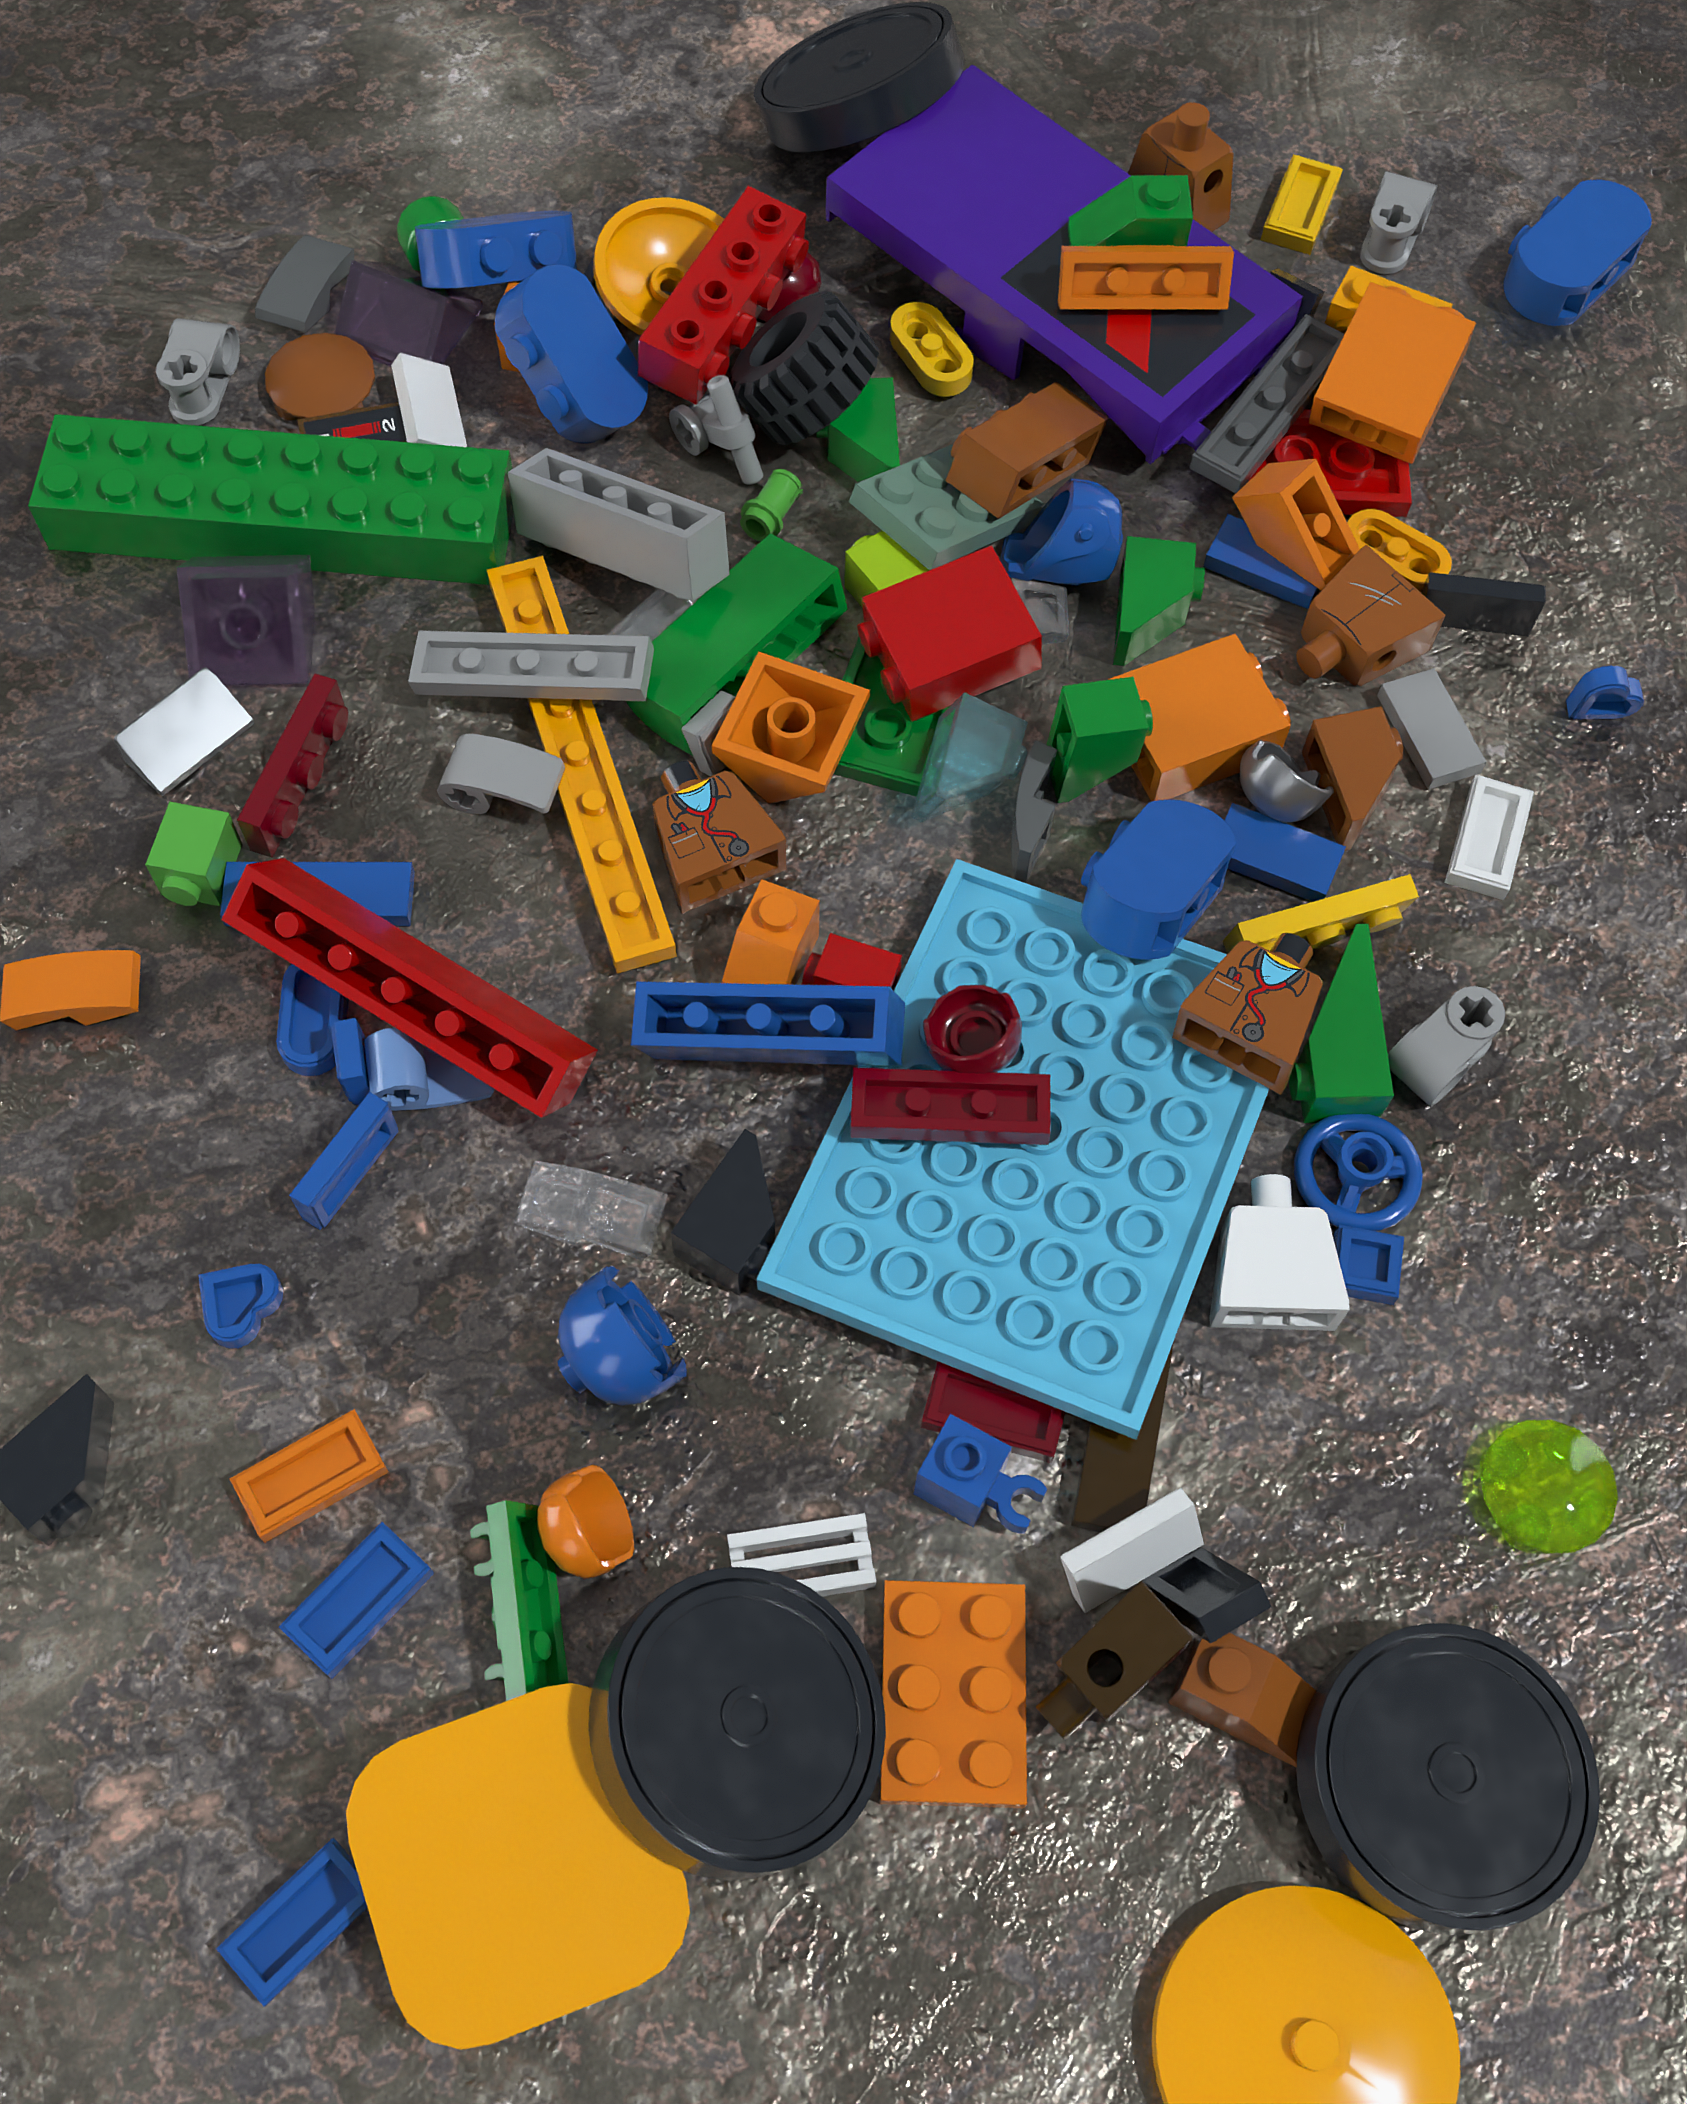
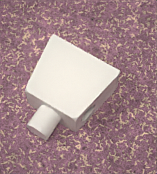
[1209,1174,1350,1331]

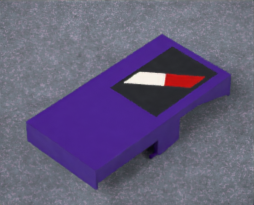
[825,64,1303,464]

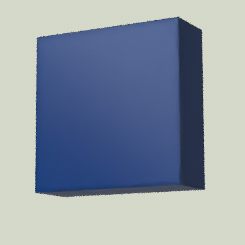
[331,1018,370,1105]
[1334,1225,1404,1305]

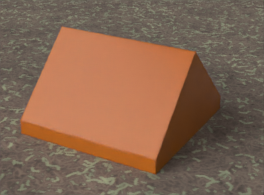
[711,651,870,804]

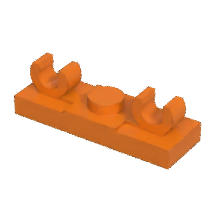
[1058,245,1234,309]

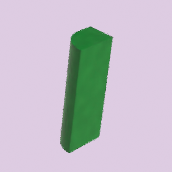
[625,533,848,756]

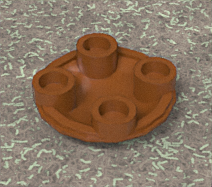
[265,332,375,421]

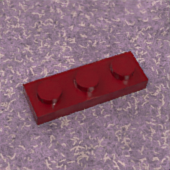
[237,673,349,858]
[851,1067,1050,1145]

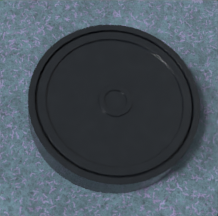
[754,2,965,152]
[589,1567,886,1881]
[1296,1623,1600,1935]

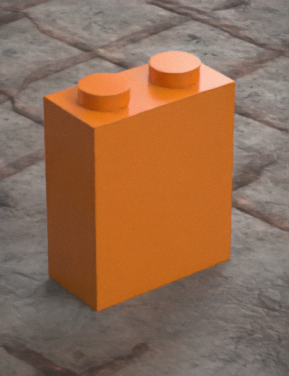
[1309,282,1476,464]
[1108,633,1291,802]

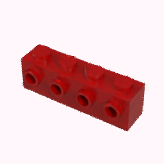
[638,186,809,405]

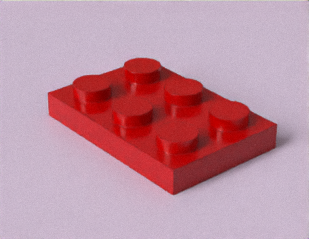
[1246,409,1412,517]

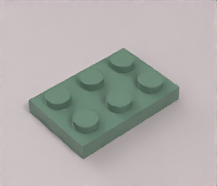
[849,444,1045,570]

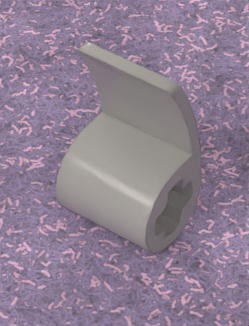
[437,734,565,814]

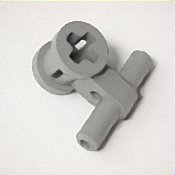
[669,375,763,485]

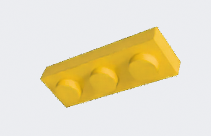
[1223,874,1419,954]

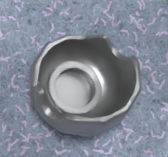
[1240,740,1334,823]

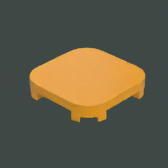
[346,1683,690,2050]

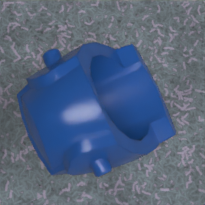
[1000,478,1123,585]

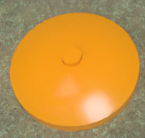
[1152,1886,1460,2104]

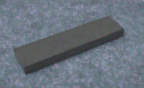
[1190,314,1344,493]

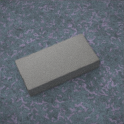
[1377,668,1486,790]

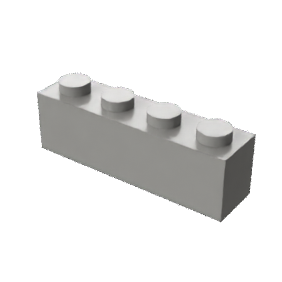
[508,448,730,601]

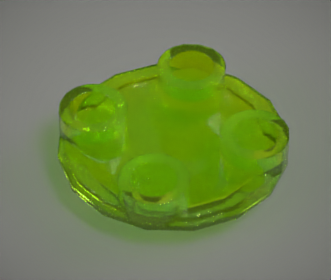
[1480,1420,1618,1554]

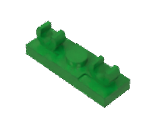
[470,1500,569,1701]

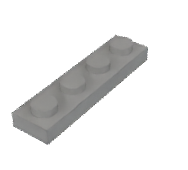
[408,631,654,701]

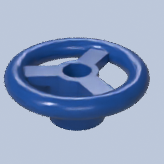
[1294,1114,1423,1231]

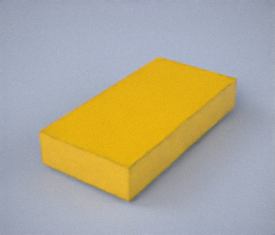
[1260,154,1343,255]

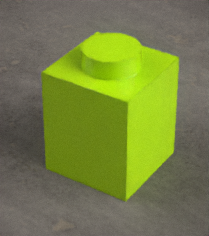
[844,531,929,608]

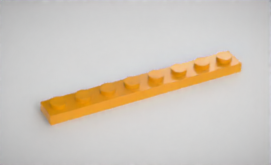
[487,556,677,974]

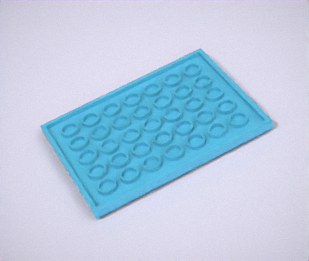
[757,859,1269,1440]

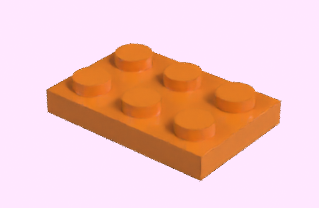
[880,1580,1027,1808]

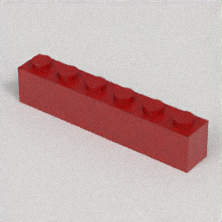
[221,858,598,1118]

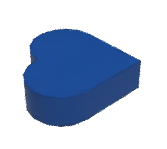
[1566,666,1644,719]
[199,1264,283,1349]

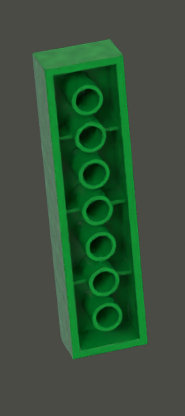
[28,414,514,585]

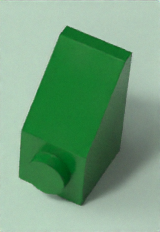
[1068,175,1193,246]
[816,377,900,482]
[1113,536,1205,666]
[1046,677,1153,803]

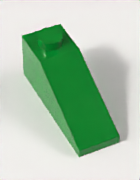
[1289,924,1394,1123]

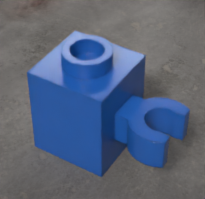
[913,1414,1047,1534]

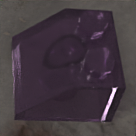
[177,555,315,685]

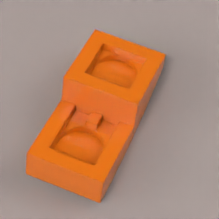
[0,950,141,1031]

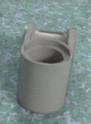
[1360,171,1438,274]
[156,318,240,426]
[1388,986,1505,1107]

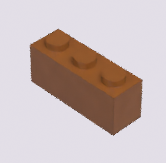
[945,382,1109,519]

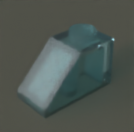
[911,692,1028,822]

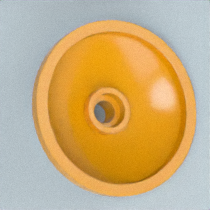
[593,197,724,336]

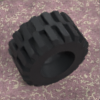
[728,291,879,445]

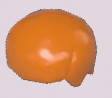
[537,1465,634,1579]

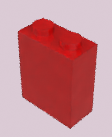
[857,545,1042,721]

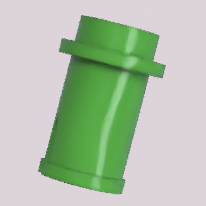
[740,469,803,541]

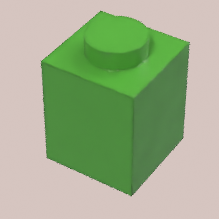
[145,801,243,906]

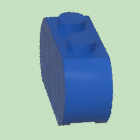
[1503,180,1652,326]
[415,211,578,288]
[495,264,648,444]
[1081,800,1236,960]

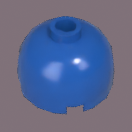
[557,1266,687,1406]

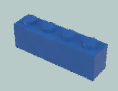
[631,982,905,1066]

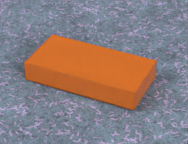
[230,1409,389,1543]

